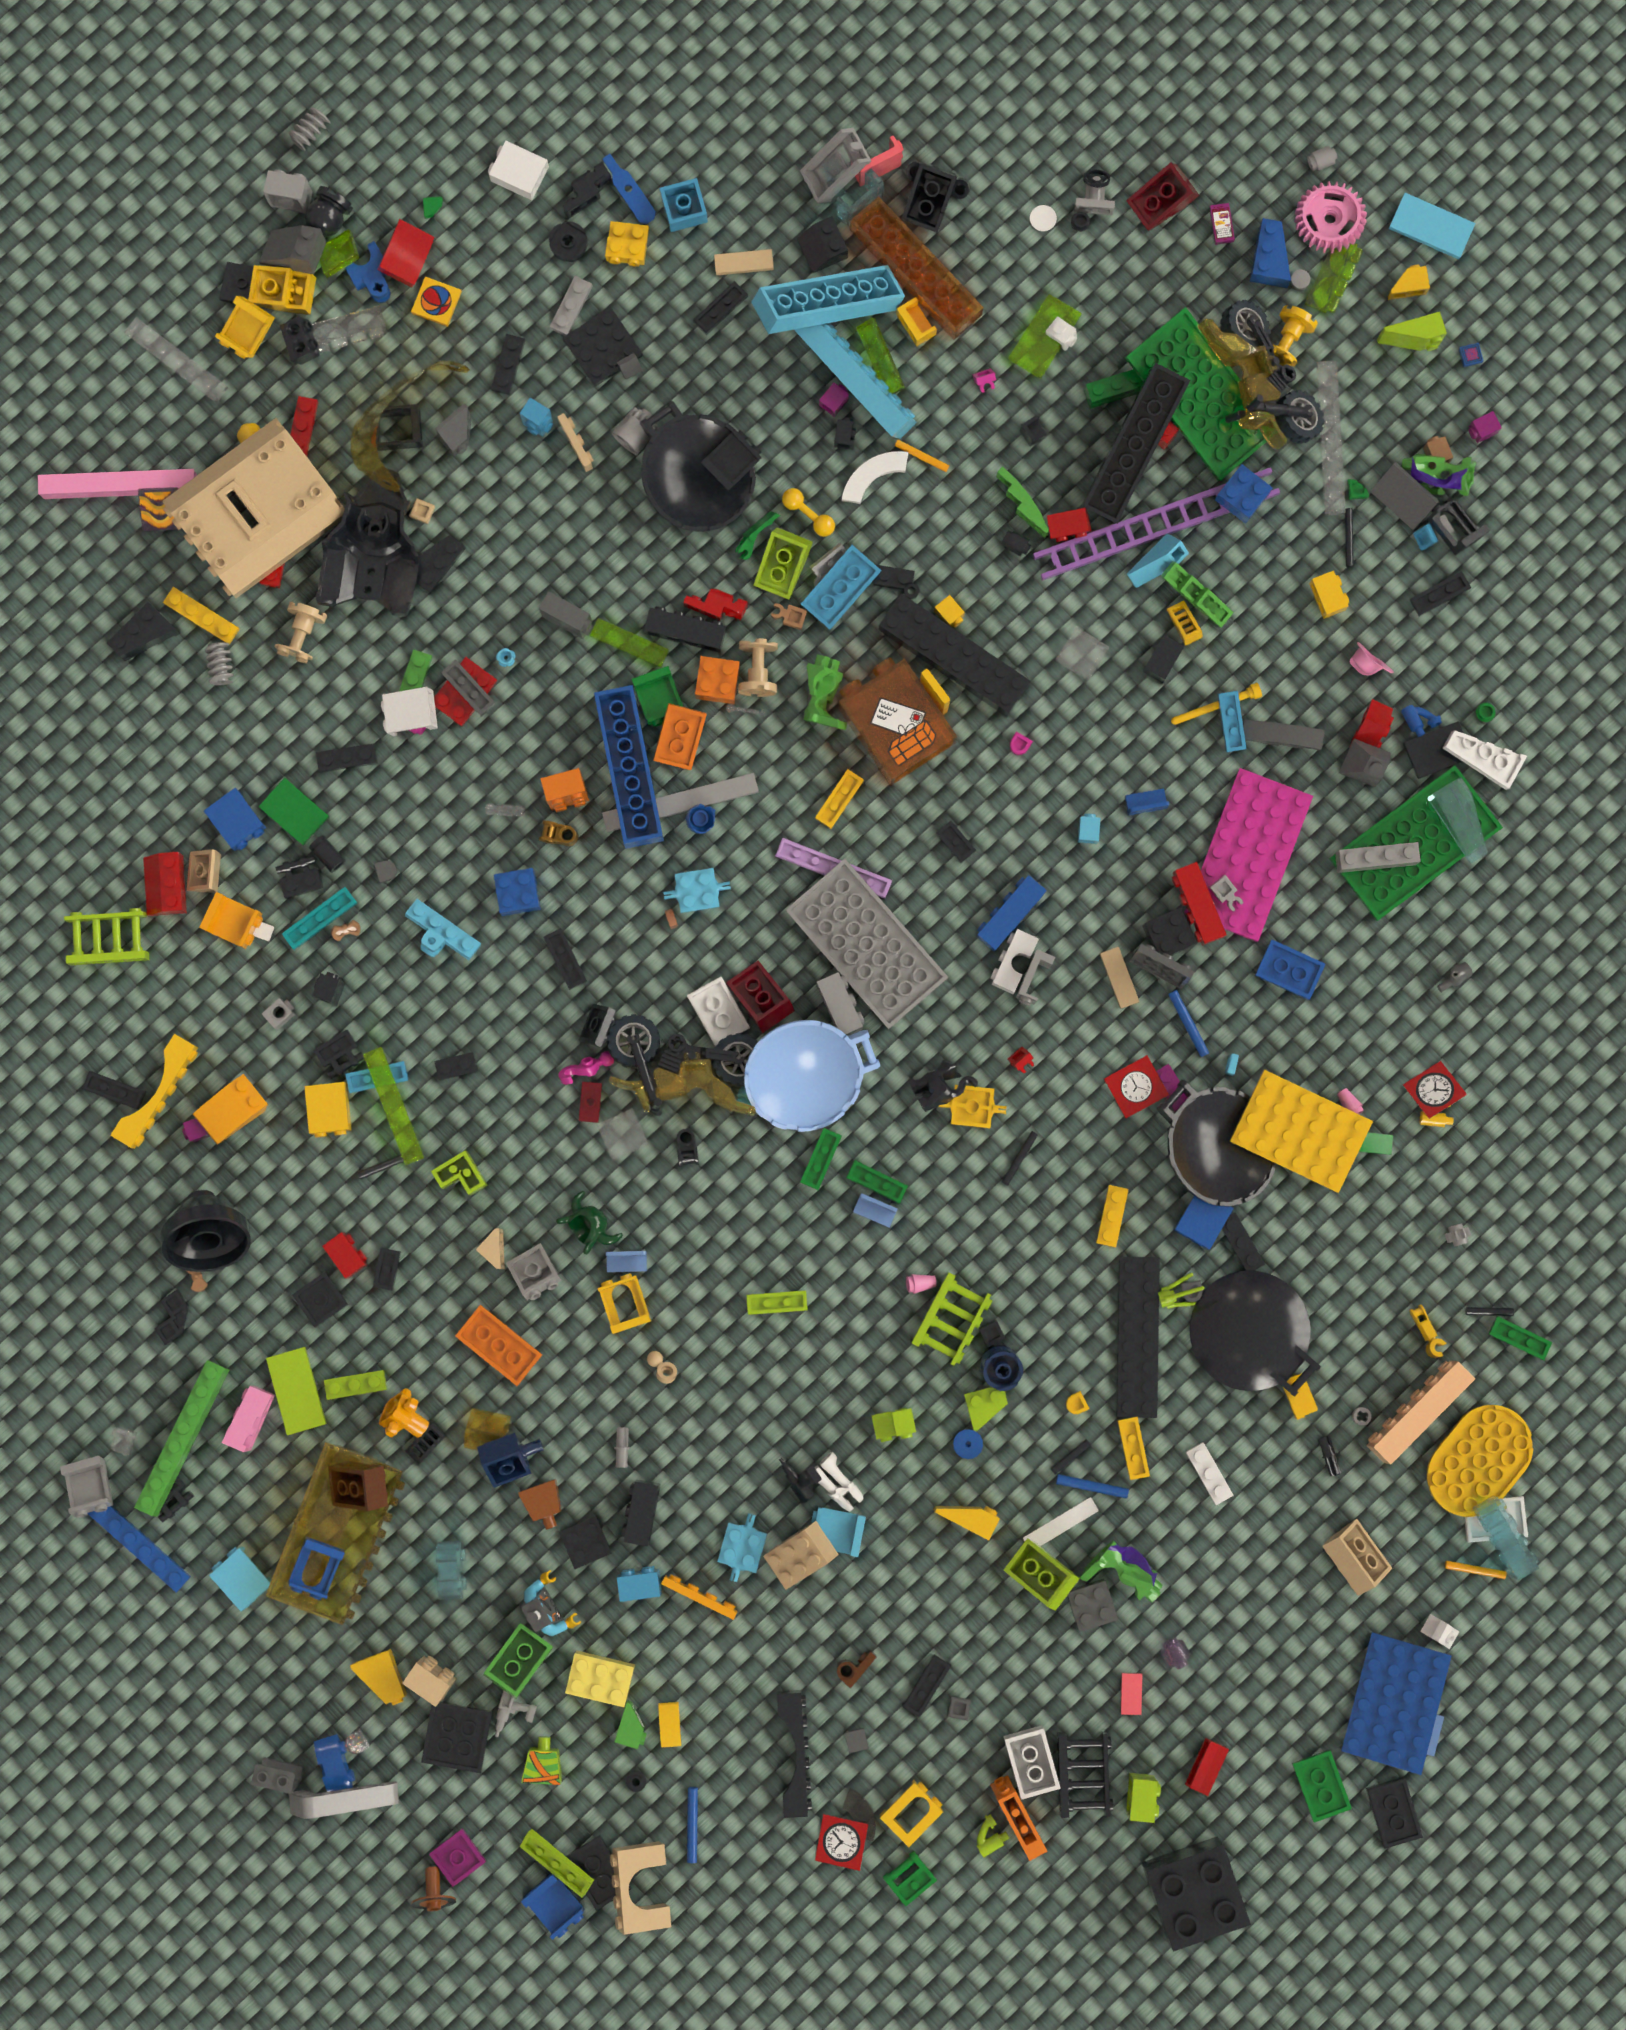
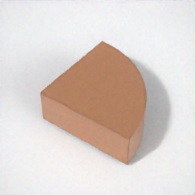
[665,909,678,929]

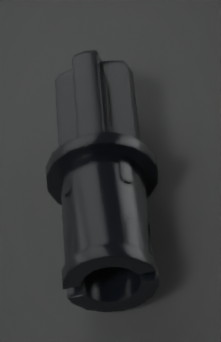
[1318,1435,1341,1477]

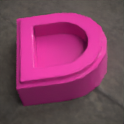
[1010,731,1033,755]

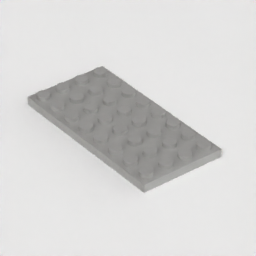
[786,859,949,1029]

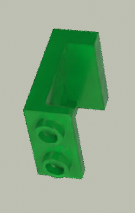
[632,666,684,727]

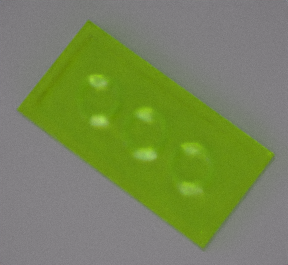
[1008,294,1082,379]

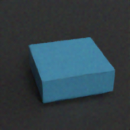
[1413,524,1438,551]

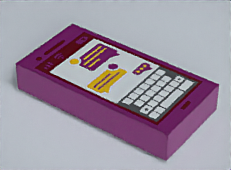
[1209,203,1235,245]

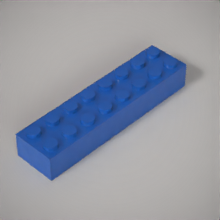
[594,685,664,849]

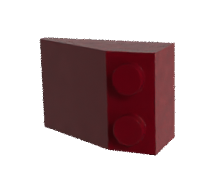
[1126,162,1199,231]
[726,960,795,1033]

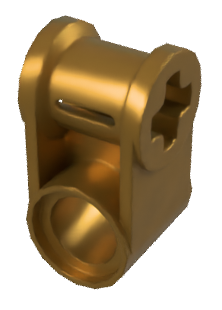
[539,820,578,846]

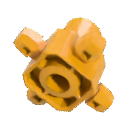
[379,1388,429,1438]

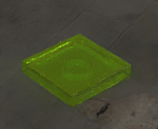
[320,229,359,278]

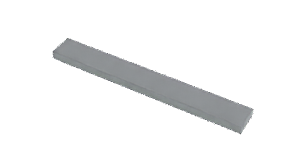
[602,773,759,833]

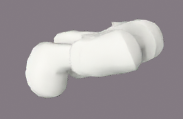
[805,1452,864,1512]

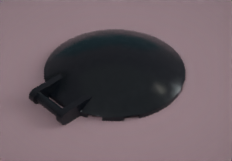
[640,400,756,532]
[1157,1080,1276,1206]
[1190,1270,1321,1397]

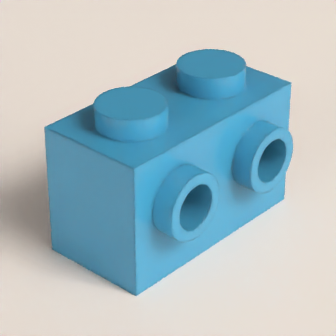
[519,397,554,437]

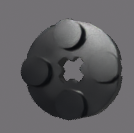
[549,222,588,262]

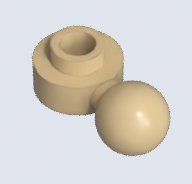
[647,1351,677,1384]

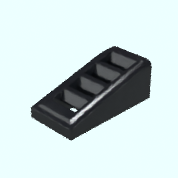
[405,1422,447,1465]

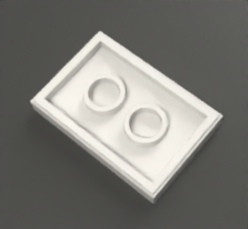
[687,977,750,1046]
[1464,1496,1528,1543]

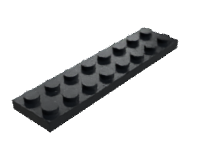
[1116,1256,1160,1418]

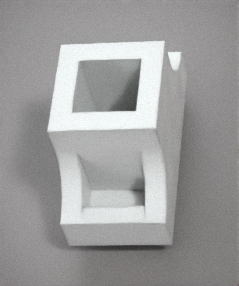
[1420,1614,1459,1649]

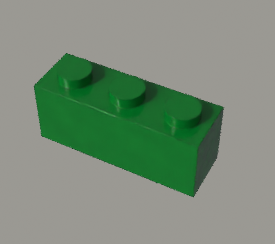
[1084,369,1143,409]

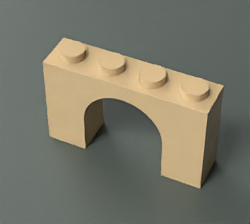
[610,1841,671,1935]

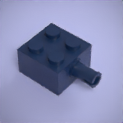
[477,1433,544,1488]

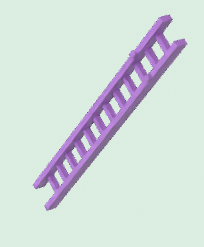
[1033,467,1280,581]

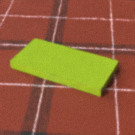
[266,1347,327,1435]

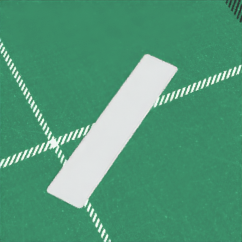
[1023,1497,1099,1546]

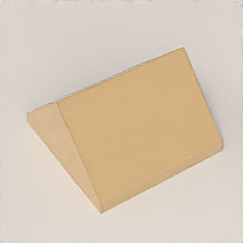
[187,850,221,893]
[476,1228,505,1269]

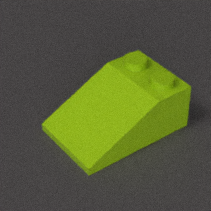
[1377,312,1447,351]
[753,528,813,600]

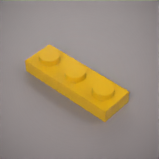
[815,769,864,829]
[1096,1185,1129,1248]
[1117,1417,1150,1480]

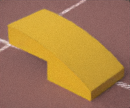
[658,1702,681,1747]

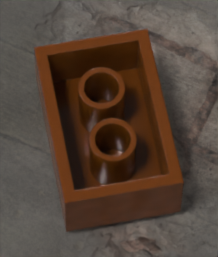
[328,1461,388,1511]

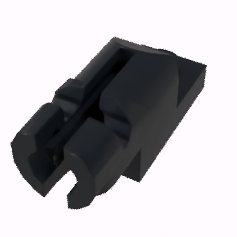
[563,162,612,219]

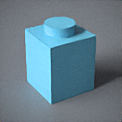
[1077,814,1100,844]

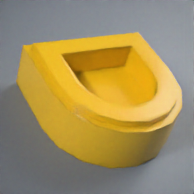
[1066,1391,1089,1414]

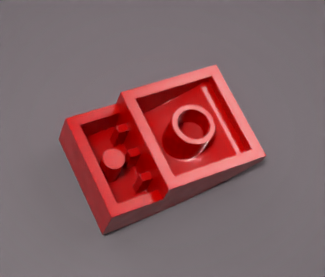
[377,219,434,288]

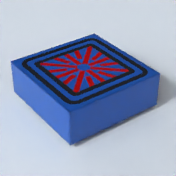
[1459,343,1484,367]

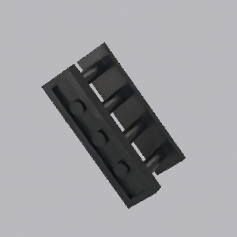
[1057,1731,1113,1818]

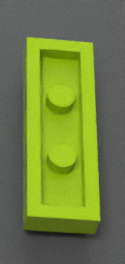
[746,1290,808,1315]
[324,1370,387,1400]

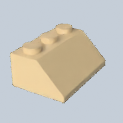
[1323,1519,1392,1596]

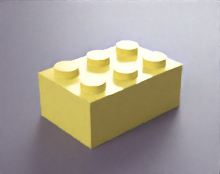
[565,1651,635,1707]

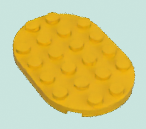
[1426,1405,1533,1517]

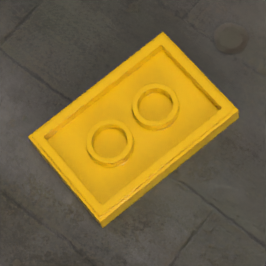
[919,669,950,716]

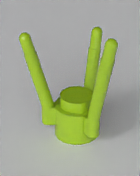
[1158,1273,1204,1309]

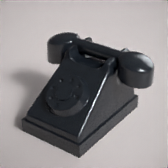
[901,161,971,233]

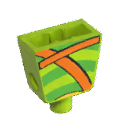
[522,1736,562,1785]

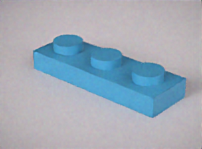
[1217,690,1246,752]
[346,1061,409,1093]

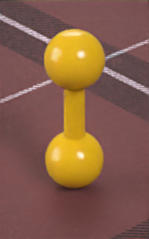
[782,488,835,537]

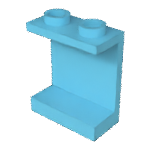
[811,1507,866,1557]
[209,1547,275,1612]

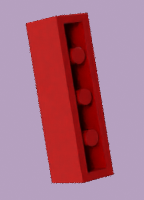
[1171,862,1227,946]

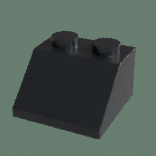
[797,216,848,273]

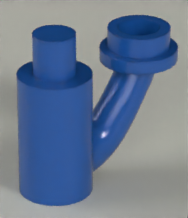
[1401,705,1442,737]

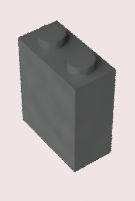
[539,592,593,639]

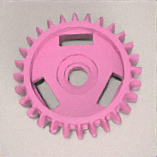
[1294,181,1367,253]

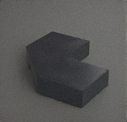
[154,1290,189,1345]

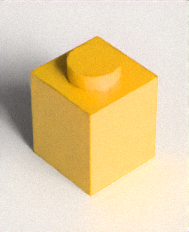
[934,595,965,627]

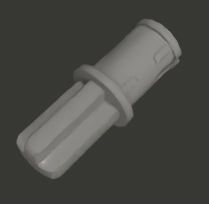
[614,1427,630,1468]

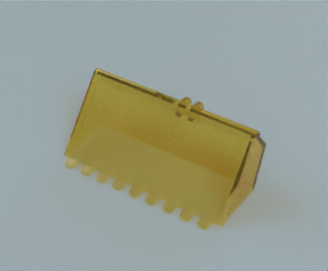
[266,1442,405,1625]

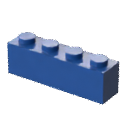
[977,875,1047,952]

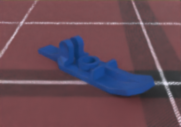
[602,154,655,224]

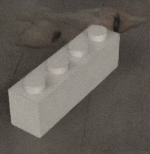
[1335,842,1420,873]

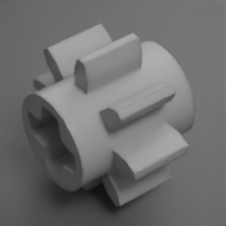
[1445,1223,1471,1247]

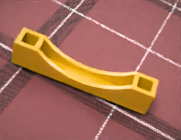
[110,1034,198,1149]

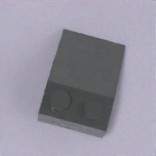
[259,225,326,275]

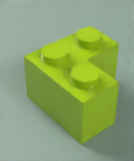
[431,1150,488,1195]
[871,1407,916,1442]

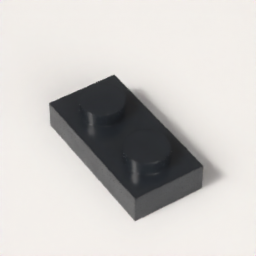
[936,821,976,863]
[434,1052,478,1081]
[373,1248,401,1291]

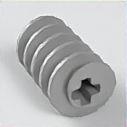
[289,107,331,152]
[205,642,234,685]

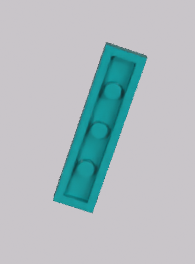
[282,887,357,950]

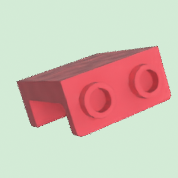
[852,135,904,187]

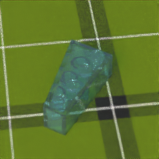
[1473,1496,1539,1581]

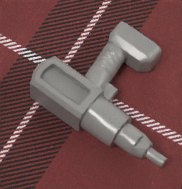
[495,1690,537,1737]

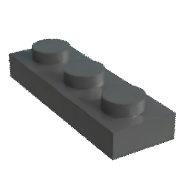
[441,659,496,717]

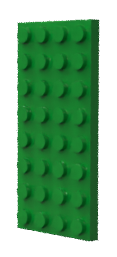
[1124,307,1279,481]
[1329,766,1503,921]

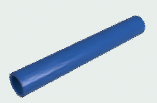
[1168,990,1209,1057]
[1056,1474,1129,1499]
[687,1787,698,1863]

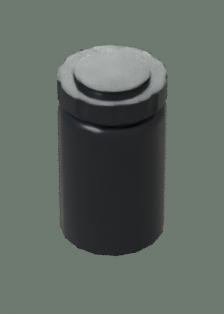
[309,835,346,873]

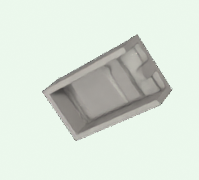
[800,128,871,203]

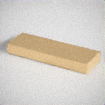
[714,249,774,276]
[1100,947,1139,1009]

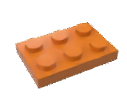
[653,703,707,770]

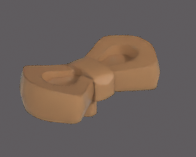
[331,920,361,941]
[187,1271,208,1292]

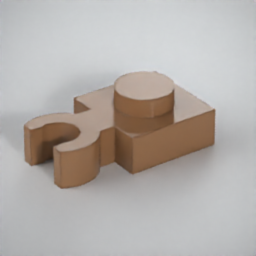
[771,603,807,630]

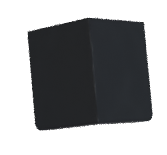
[1020,415,1047,447]

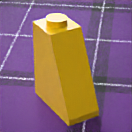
[350,1649,407,1706]

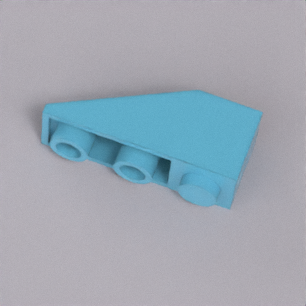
[1127,533,1189,588]

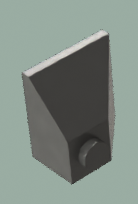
[435,403,472,457]
[1339,739,1391,787]

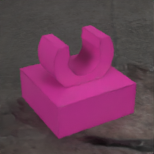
[972,368,996,393]

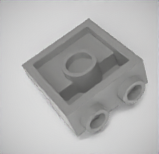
[506,1243,561,1300]

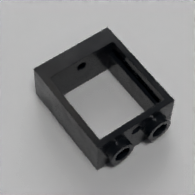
[369,404,423,451]

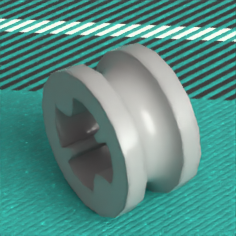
[1352,1407,1371,1425]

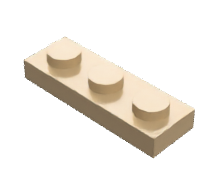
[557,413,594,472]

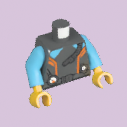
[521,1570,581,1636]

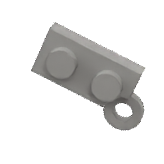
[810,543,846,587]

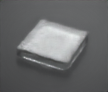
[1055,627,1109,681]
[597,1108,649,1161]

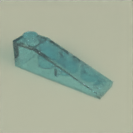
[1428,777,1488,864]

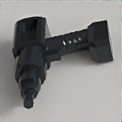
[779,1458,822,1503]

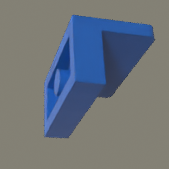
[1125,789,1169,816]

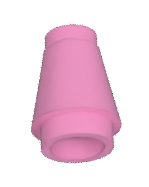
[1337,1088,1364,1114]
[906,1274,936,1294]

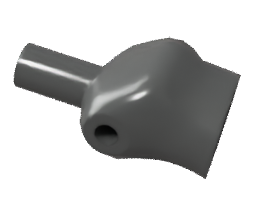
[1437,962,1473,993]

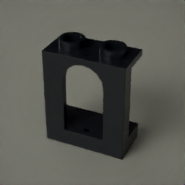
[1427,494,1490,556]

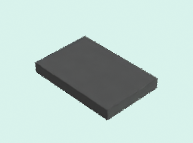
[1370,462,1439,530]

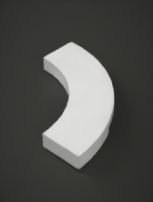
[842,451,908,504]

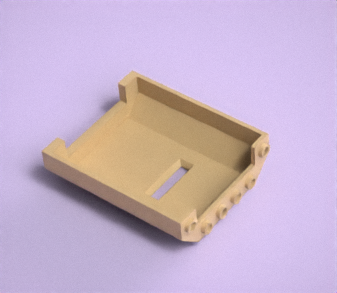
[162,418,345,598]

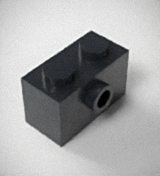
[312,972,345,1006]

